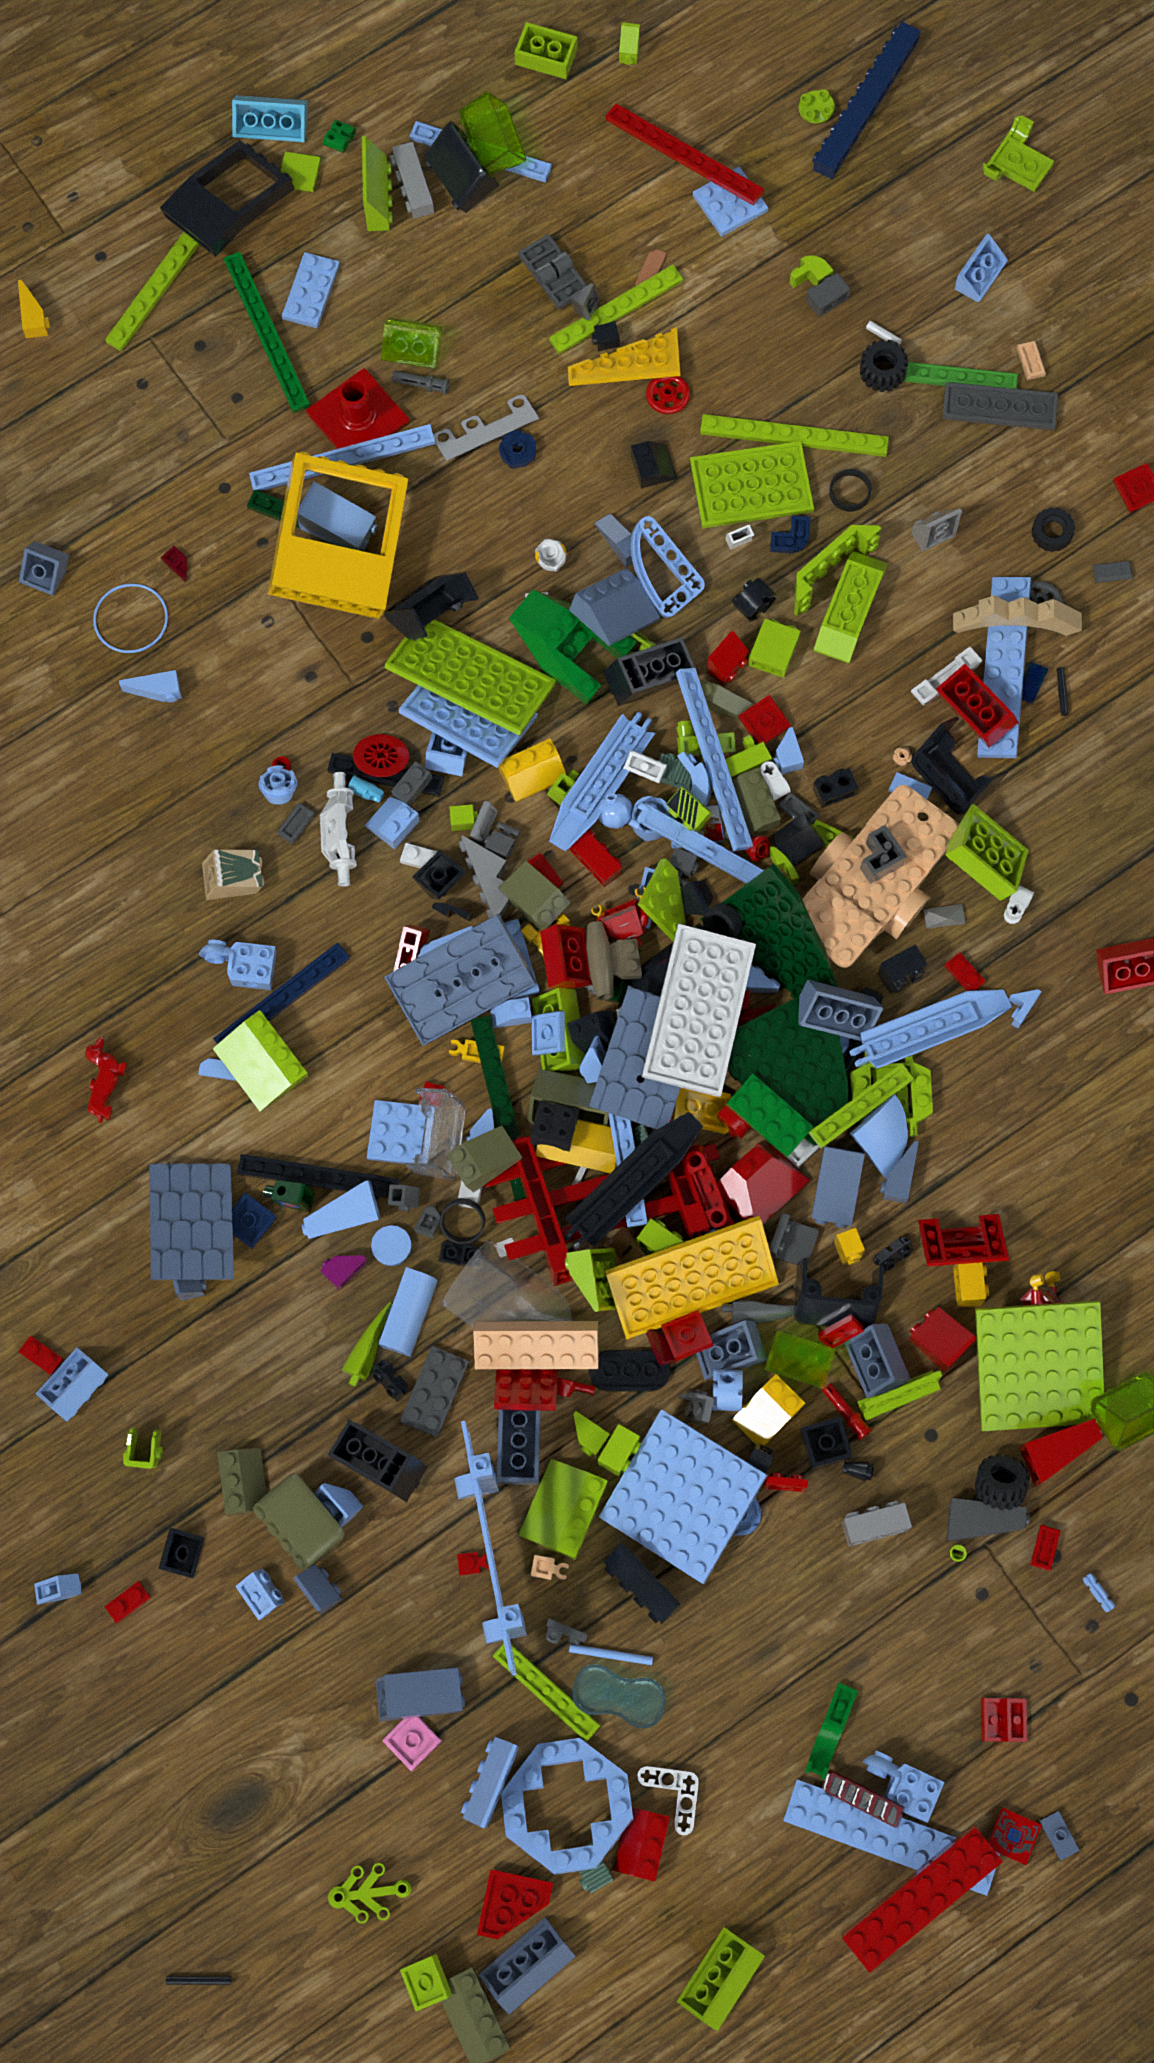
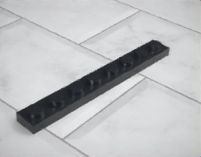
[237,1154,399,1199]

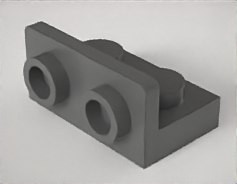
[679,1390,714,1424]

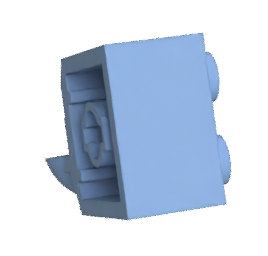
[199,940,277,990]
[862,1751,944,1823]

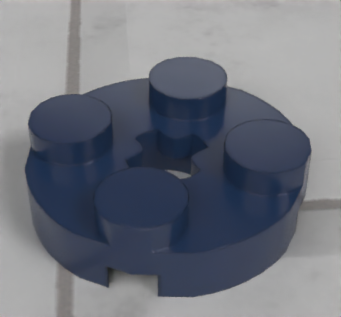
[499,430,536,469]

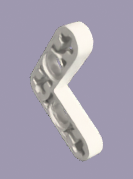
[637,1766,699,1835]

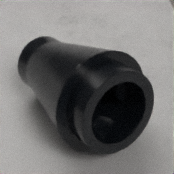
[843,1461,874,1482]

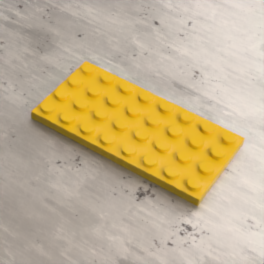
[604,1216,779,1340]

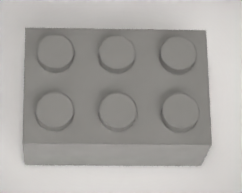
[841,1501,912,1547]

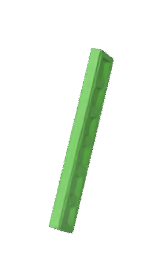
[904,362,1018,389]

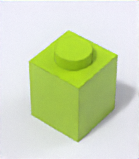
[449,805,478,831]

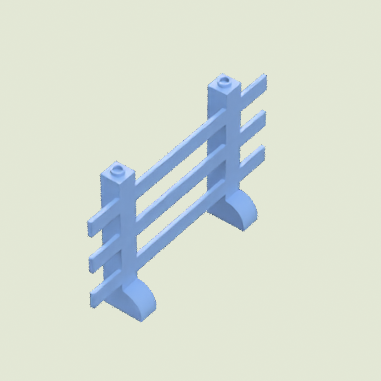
[454,1421,527,1676]

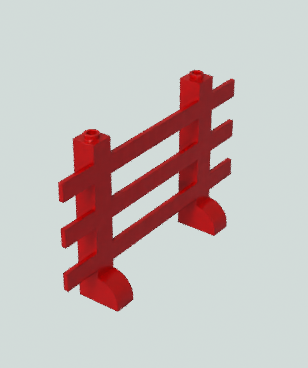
[484,1119,720,1287]

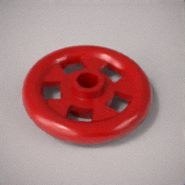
[646,376,690,414]

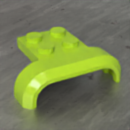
[982,115,1054,192]

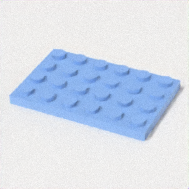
[399,685,538,768]

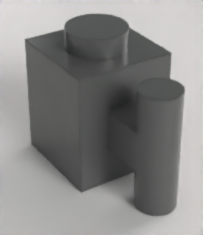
[484,821,521,862]
[669,847,699,887]

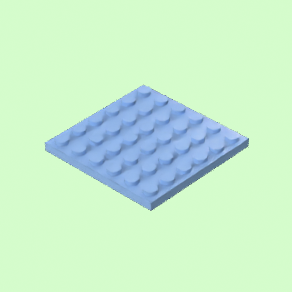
[599,1409,768,1584]

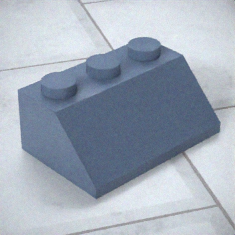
[845,1324,910,1398]

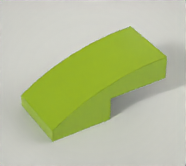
[769,846,799,885]

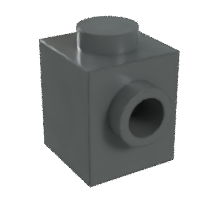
[388,1185,420,1211]

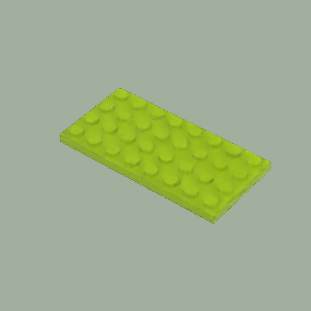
[385,620,556,736]

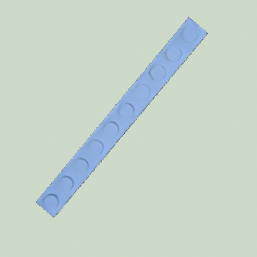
[249,424,436,492]
[676,668,753,851]

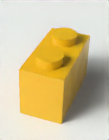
[834,1228,865,1266]

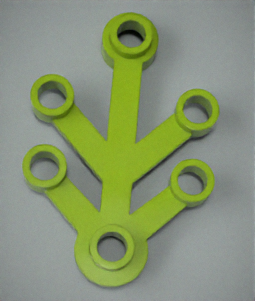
[328,1863,412,1924]

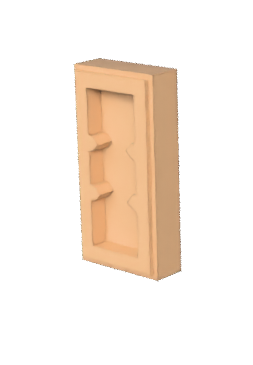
[1017,341,1046,380]

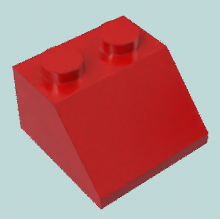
[707,630,749,686]

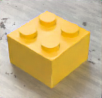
[953,1263,989,1308]

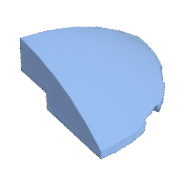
[850,1094,908,1179]

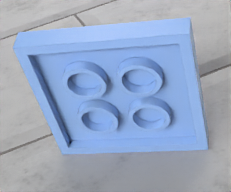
[692,167,768,237]
[367,1100,435,1167]

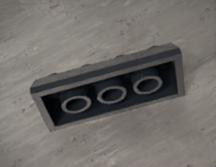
[604,1542,680,1624]

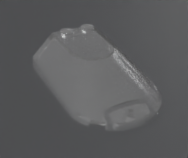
[441,1239,572,1329]

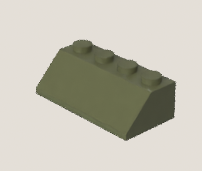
[441,1966,511,2063]

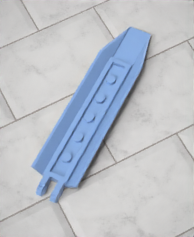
[549,712,655,851]
[849,990,1012,1069]

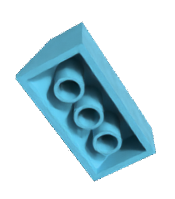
[232,95,308,142]

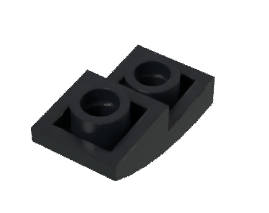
[438,1241,484,1268]

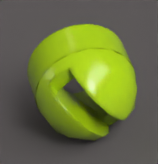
[950,1544,967,1562]

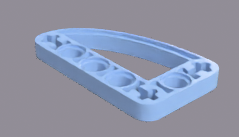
[631,516,705,618]

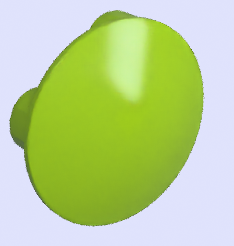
[799,89,835,123]

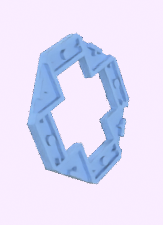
[501,1738,634,1875]

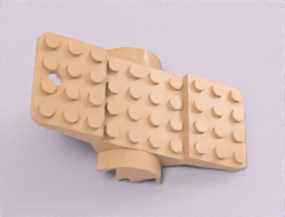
[802,785,959,968]

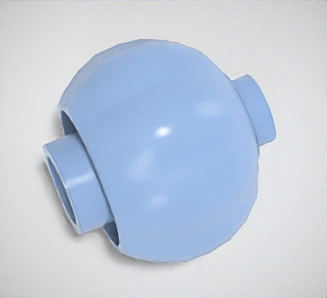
[598,793,633,829]

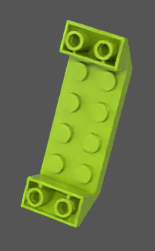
[794,525,881,616]
[813,551,888,664]

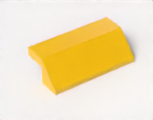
[535,1119,616,1173]

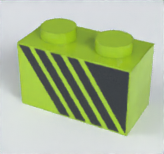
[666,787,713,832]

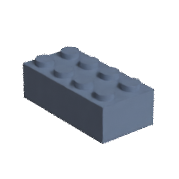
[497,1410,541,1485]

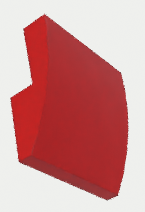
[981,1698,1027,1742]

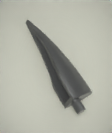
[722,1301,794,1325]

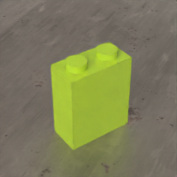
[748,619,801,678]

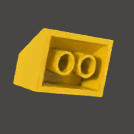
[499,738,566,803]

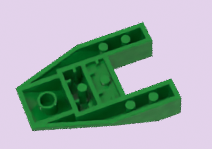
[509,589,636,705]

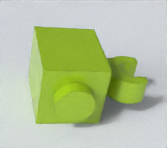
[547,769,579,805]

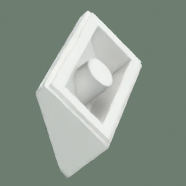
[624,750,668,783]

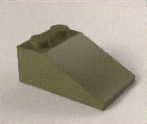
[498,860,571,930]
[446,1126,523,1193]

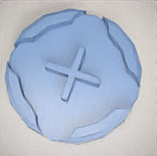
[371,1225,412,1266]

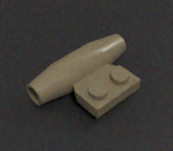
[586,921,642,1000]

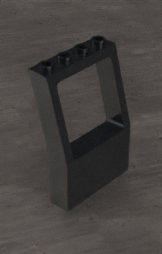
[160,140,295,257]

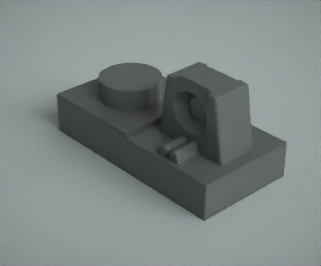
[546,1619,588,1645]

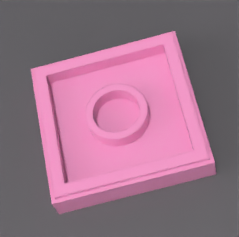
[382,1717,442,1772]

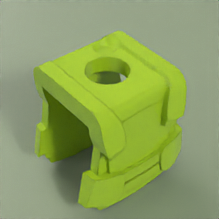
[123,1427,163,1469]

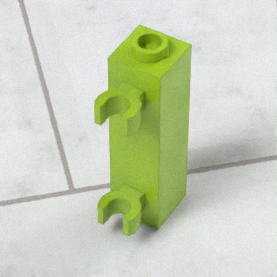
[701,735,772,792]

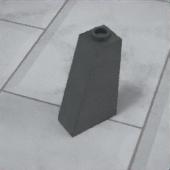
[946,1498,1030,1542]

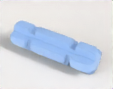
[1083,1573,1115,1612]

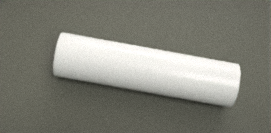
[866,321,902,345]

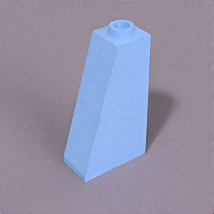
[302,1180,381,1239]

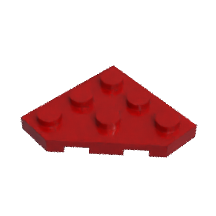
[477,1869,553,1940]

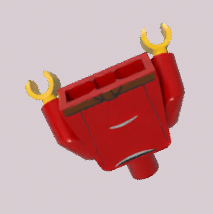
[591,887,649,947]

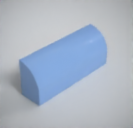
[379,1267,438,1357]

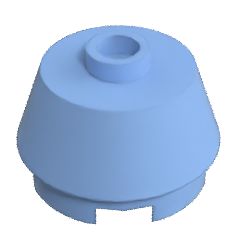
[258,766,297,804]

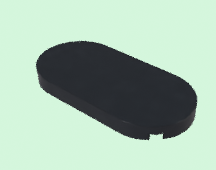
[588,1350,670,1392]

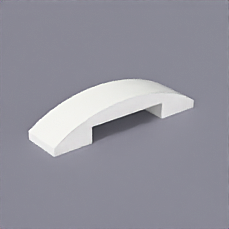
[911,647,982,706]

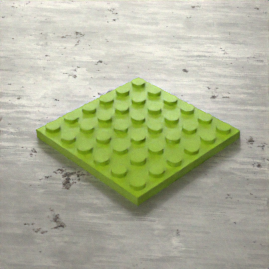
[975,1300,1105,1431]

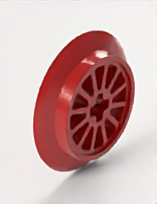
[353,734,409,777]

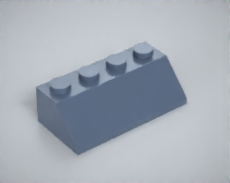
[798,980,883,1041]
[479,1917,576,2014]

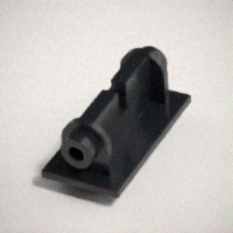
[872,1236,914,1273]
[371,1360,410,1402]

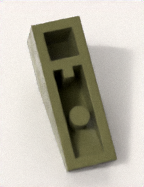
[700,680,754,719]

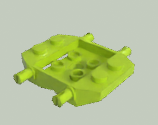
[850,1052,933,1137]

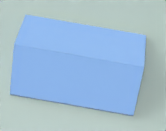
[955,234,1008,302]

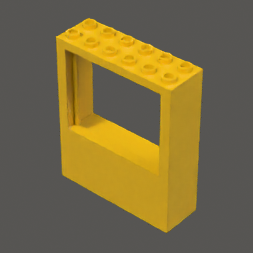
[267,452,408,619]

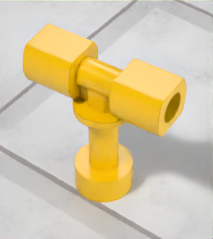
[521,913,572,958]

